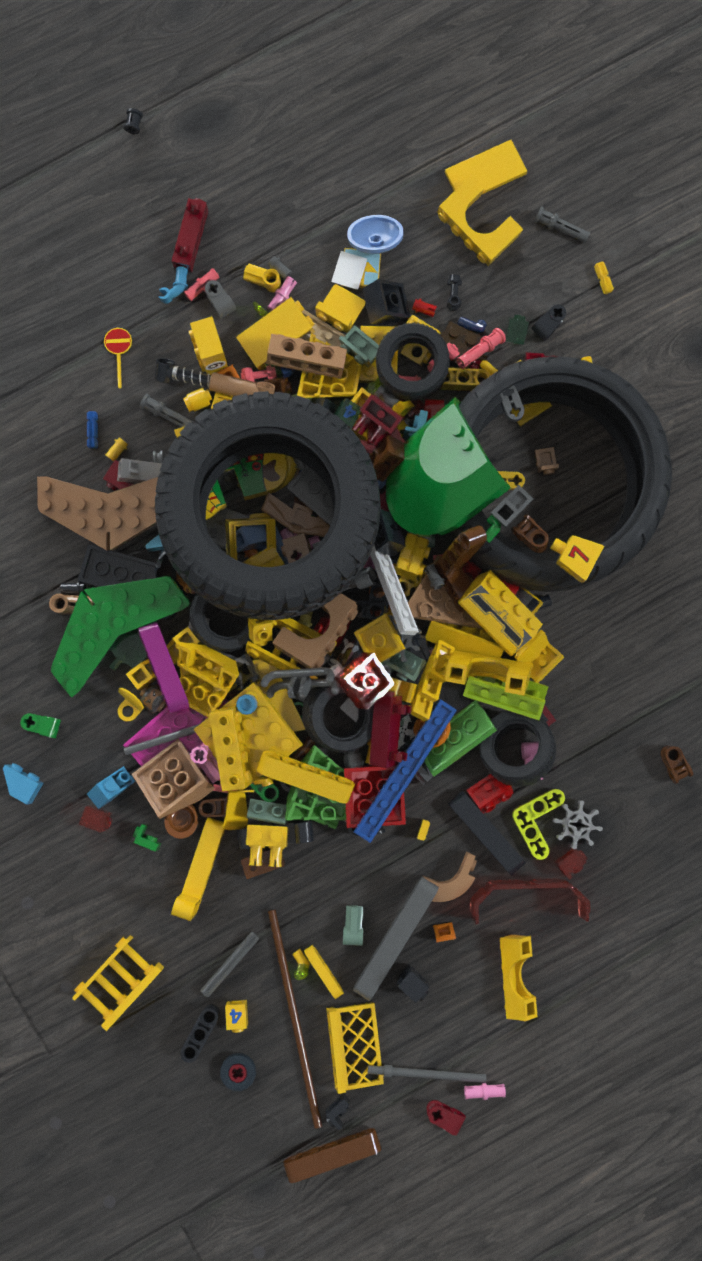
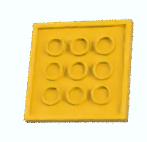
[193,682,303,790]

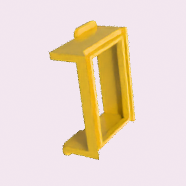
[225,513,276,560]

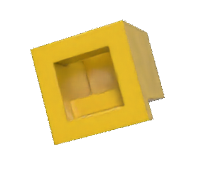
[248,618,273,646]

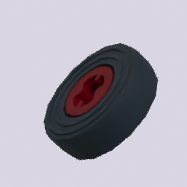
[220,1053,256,1091]

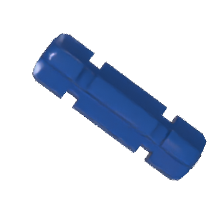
[87,411,98,449]

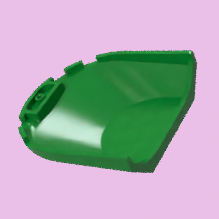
[386,397,511,537]

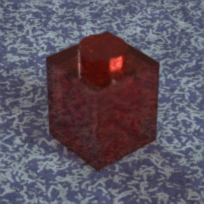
[79,805,112,832]

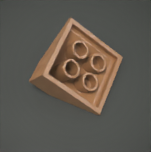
[132,739,215,818]

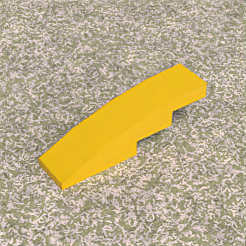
[411,639,455,721]

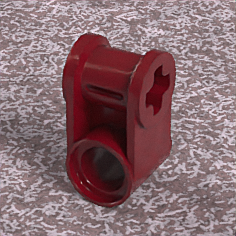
[426,1100,466,1136]

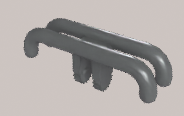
[260,667,340,698]

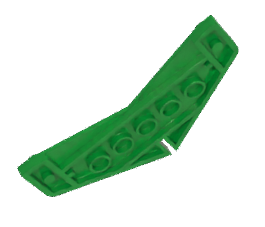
[51,576,191,697]

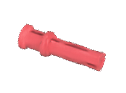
[456,328,506,369]

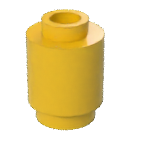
[183,387,213,412]

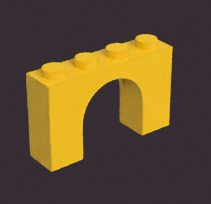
[437,175,523,266]
[445,650,532,696]

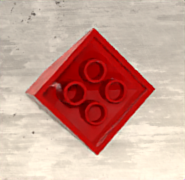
[344,765,406,828]

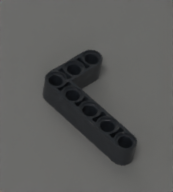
[306,569,389,623]

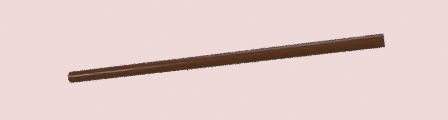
[268,909,322,1128]

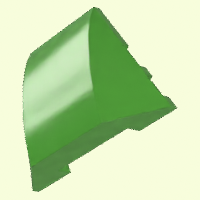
[285,745,346,820]

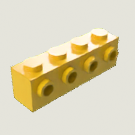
[209,707,252,792]

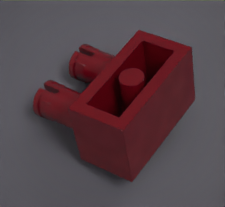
[352,394,404,447]

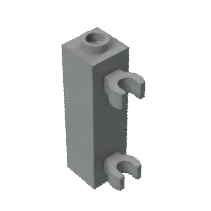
[117,459,162,484]

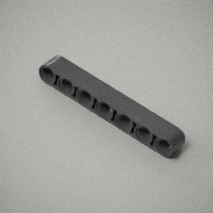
[352,877,439,1001]

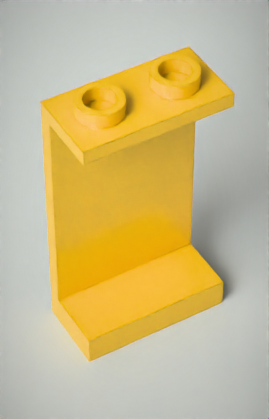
[236,297,315,371]

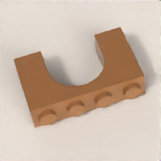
[272,594,358,668]

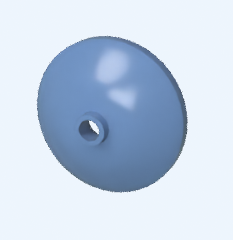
[347,215,403,254]

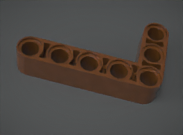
[435,525,487,613]

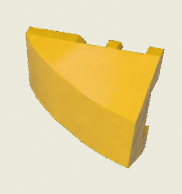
[297,333,362,398]
[176,642,239,717]

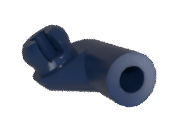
[458,316,487,333]

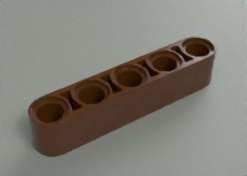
[283,1128,382,1183]

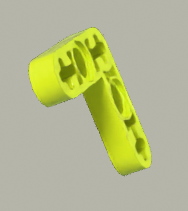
[512,789,565,860]

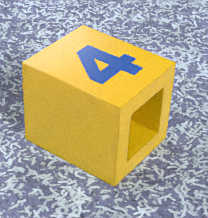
[225,1000,248,1033]

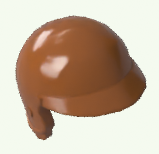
[164,804,198,839]

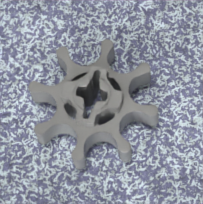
[552,800,603,849]

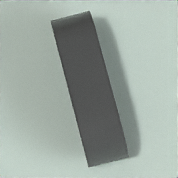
[500,385,524,422]

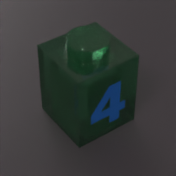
[334,398,361,429]

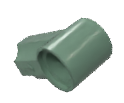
[343,905,363,946]

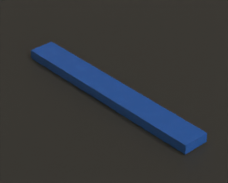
[354,699,457,843]

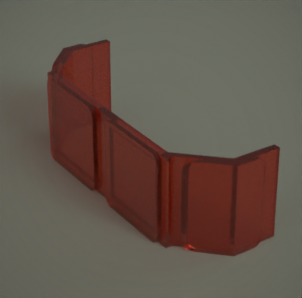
[470,879,590,924]

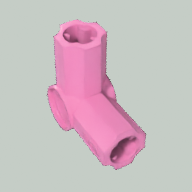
[190,743,220,783]

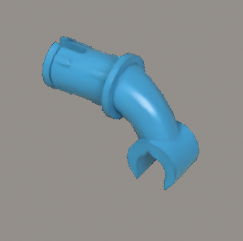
[159,266,188,304]

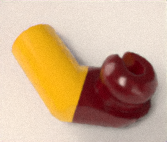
[469,360,498,375]

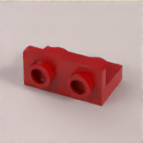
[466,774,514,813]

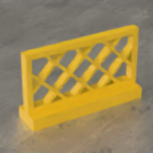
[326,1002,384,1094]

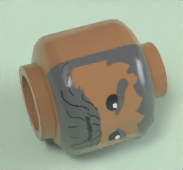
[140,684,167,713]

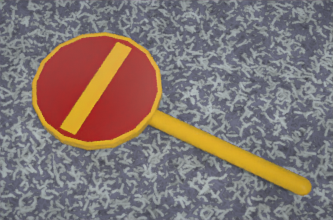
[104,328,132,389]

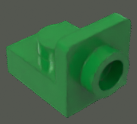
[133,824,161,852]

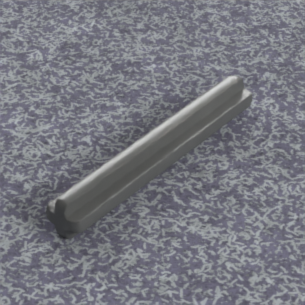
[201,932,259,997]

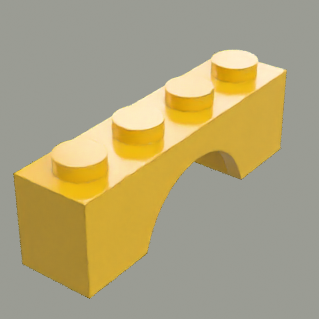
[126,627,202,691]
[500,935,537,1021]

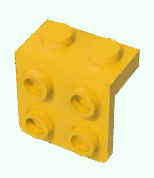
[315,284,366,333]
[515,630,564,683]

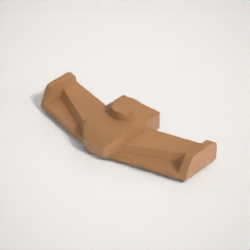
[261,492,330,537]

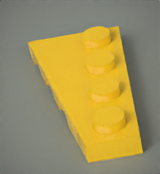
[253,659,306,732]

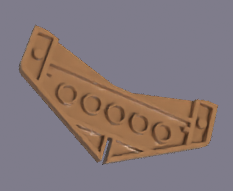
[37,477,158,551]

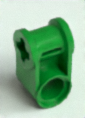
[20,713,61,738]

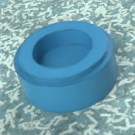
[236,694,257,715]

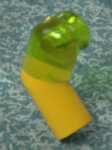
[292,949,310,980]

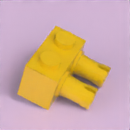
[246,824,288,867]

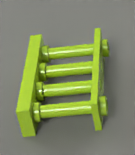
[463,676,549,720]

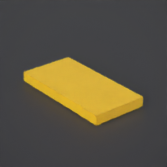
[445,140,527,194]

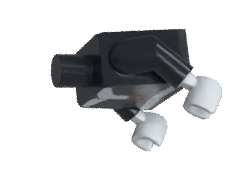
[323,637,367,680]

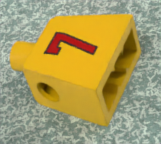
[550,535,604,583]

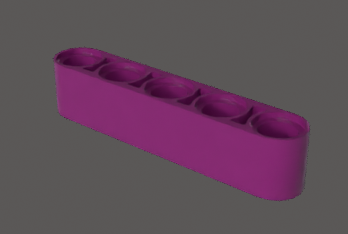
[138,622,189,714]

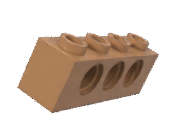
[266,334,347,379]

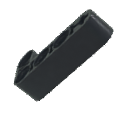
[237,820,314,849]

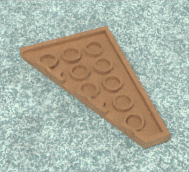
[408,555,483,629]

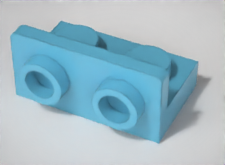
[403,410,428,440]

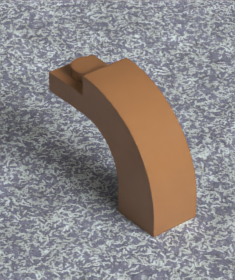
[422,851,477,902]

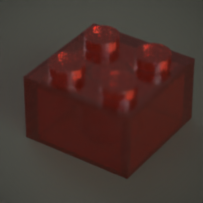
[335,652,395,710]

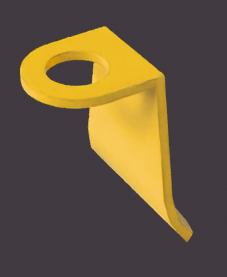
[118,688,144,721]
[222,790,254,830]

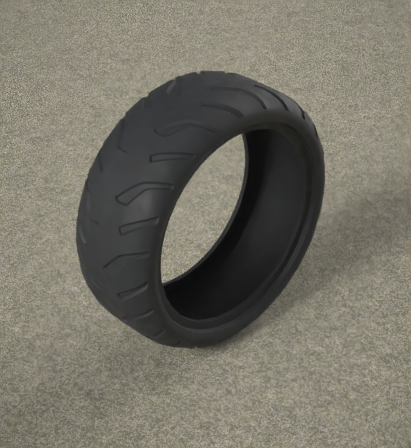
[449,356,672,592]

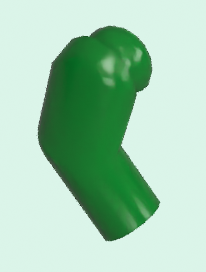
[486,515,501,543]

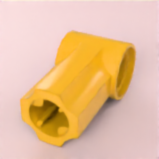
[243,264,282,293]

